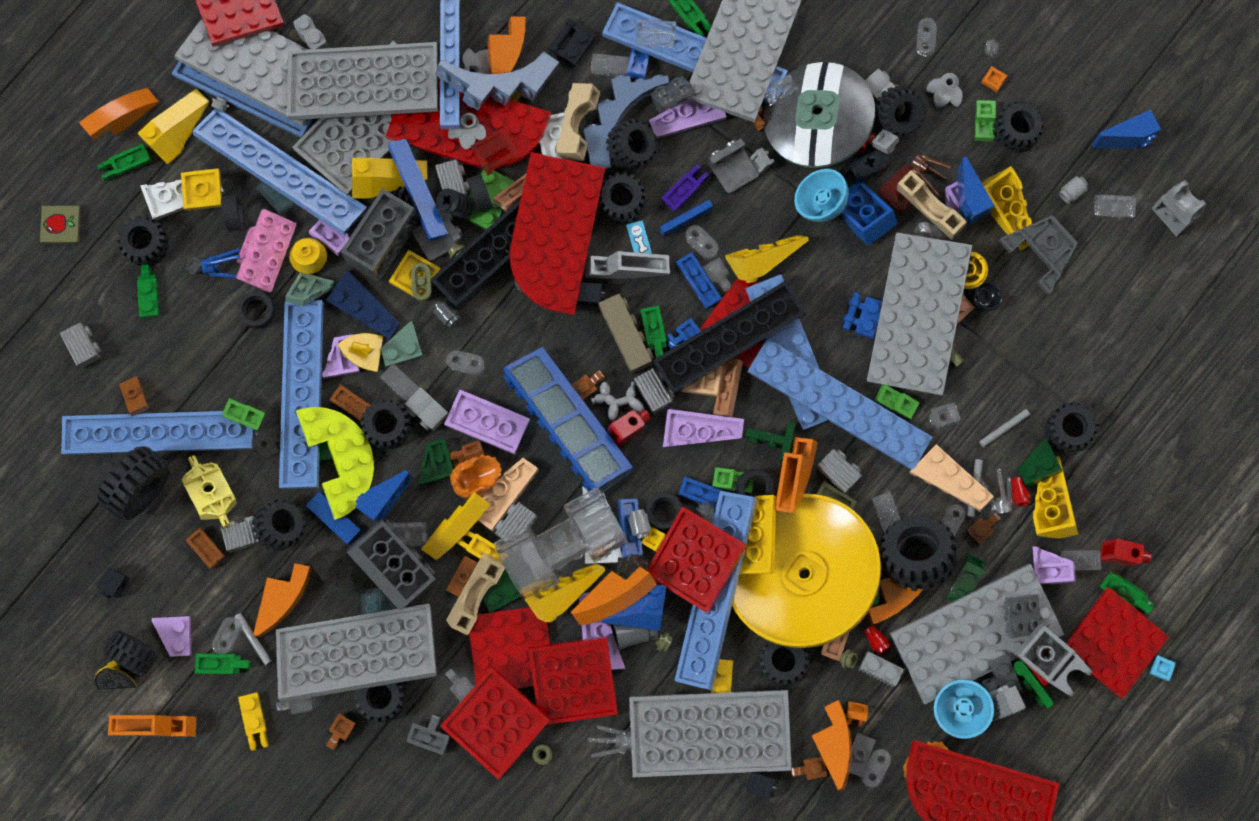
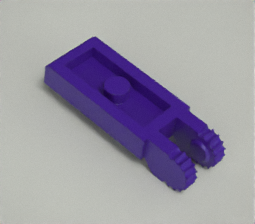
[661,164,710,212]

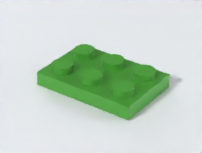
[465,168,515,230]

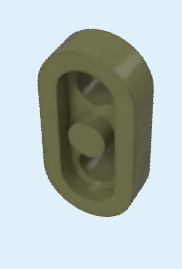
[411,263,432,302]

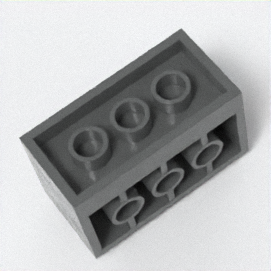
[341,189,420,282]
[347,518,435,611]

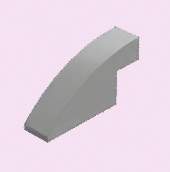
[585,251,670,279]

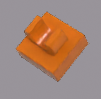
[847,701,868,726]

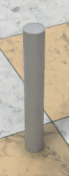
[979,409,1030,448]
[967,459,983,517]
[234,613,272,666]

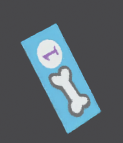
[626,220,652,254]

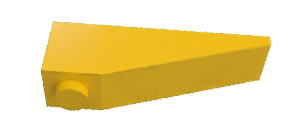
[138,89,210,165]
[352,158,427,199]
[982,166,1032,251]
[725,235,809,283]
[1033,456,1079,539]
[522,564,606,622]

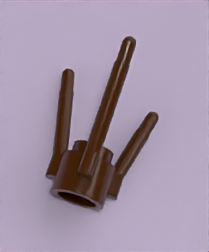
[911,154,952,197]

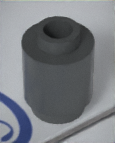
[433,300,461,328]
[695,503,715,524]

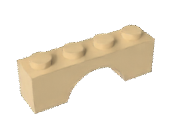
[556,83,600,161]
[897,170,967,240]
[446,553,506,635]

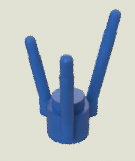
[201,248,241,278]

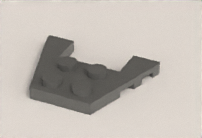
[998,215,1078,295]

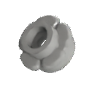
[211,96,230,112]

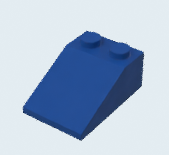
[1092,110,1161,149]
[957,157,994,226]
[840,180,897,246]
[355,470,414,523]
[602,585,666,631]

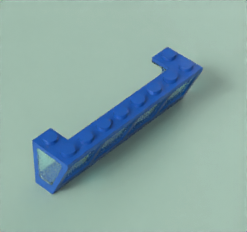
[503,347,633,497]

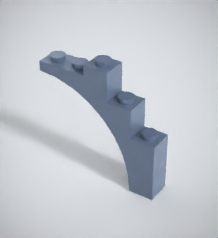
[435,52,559,110]
[583,75,669,174]

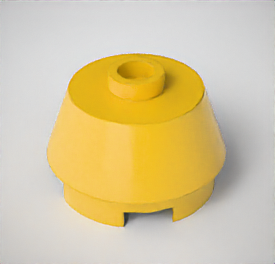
[290,238,327,274]
[964,252,988,289]

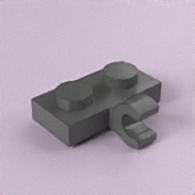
[982,654,1023,692]
[406,715,450,755]

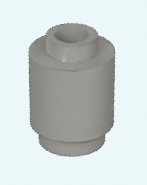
[1059,176,1088,204]
[628,509,652,539]

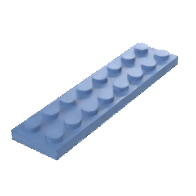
[172,61,314,138]
[745,275,828,430]

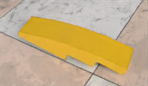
[421,492,491,560]

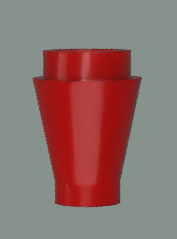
[1011,477,1031,507]
[864,625,891,655]

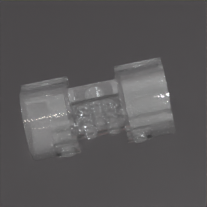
[494,487,629,599]

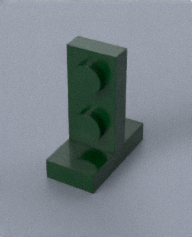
[745,422,796,463]
[946,553,986,601]

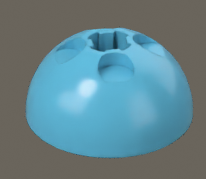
[794,169,849,222]
[934,679,994,738]

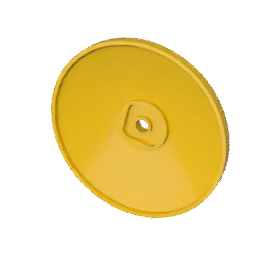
[732,494,881,648]

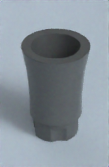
[613,624,658,651]

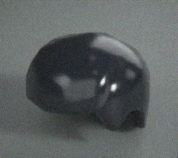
[972,282,1003,311]

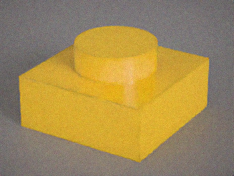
[641,526,666,552]

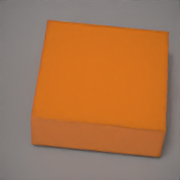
[981,66,1008,92]

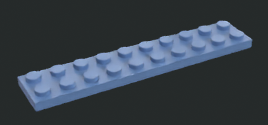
[602,2,788,103]
[193,108,367,235]
[279,300,324,489]
[747,338,932,470]
[61,411,254,455]
[674,491,757,690]

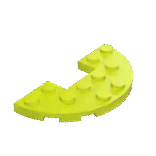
[296,407,374,520]

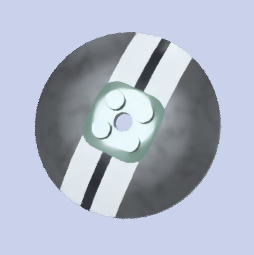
[763,62,876,168]

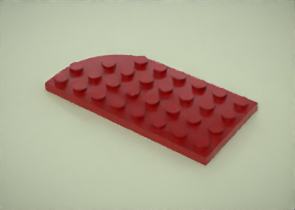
[385,78,551,169]
[510,152,605,316]
[906,741,1059,821]

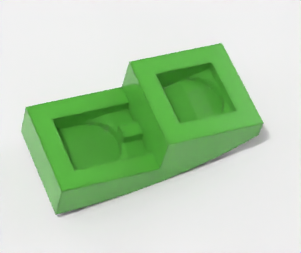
[975,100,996,141]
[874,384,919,419]
[221,398,265,430]
[713,467,755,494]

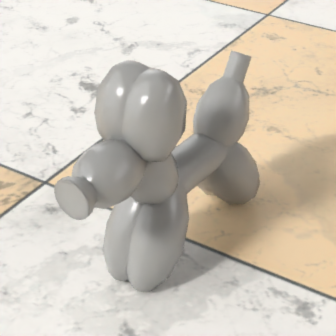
[591,382,644,422]

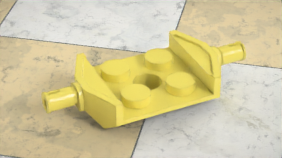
[182,456,237,529]

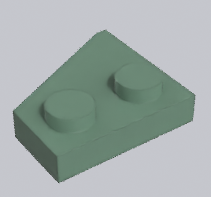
[285,273,334,306]
[381,321,423,368]

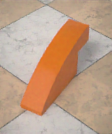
[487,17,525,74]
[79,88,159,141]
[775,437,818,513]
[253,563,313,637]
[571,567,657,625]
[867,578,923,626]
[812,700,852,792]
[108,715,197,737]

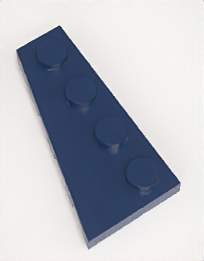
[326,269,400,340]

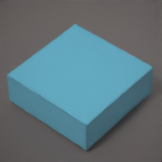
[1149,655,1176,681]

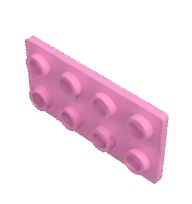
[237,209,296,292]

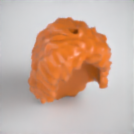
[450,454,502,499]

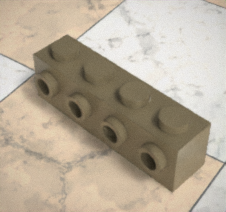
[599,294,654,374]

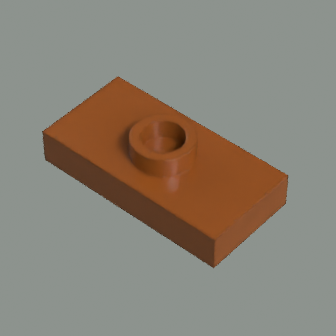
[119,376,149,416]
[329,384,371,422]
[185,528,226,569]
[446,556,478,597]

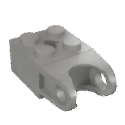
[1151,180,1207,237]
[1014,624,1093,697]

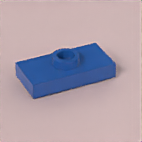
[626,48,650,79]

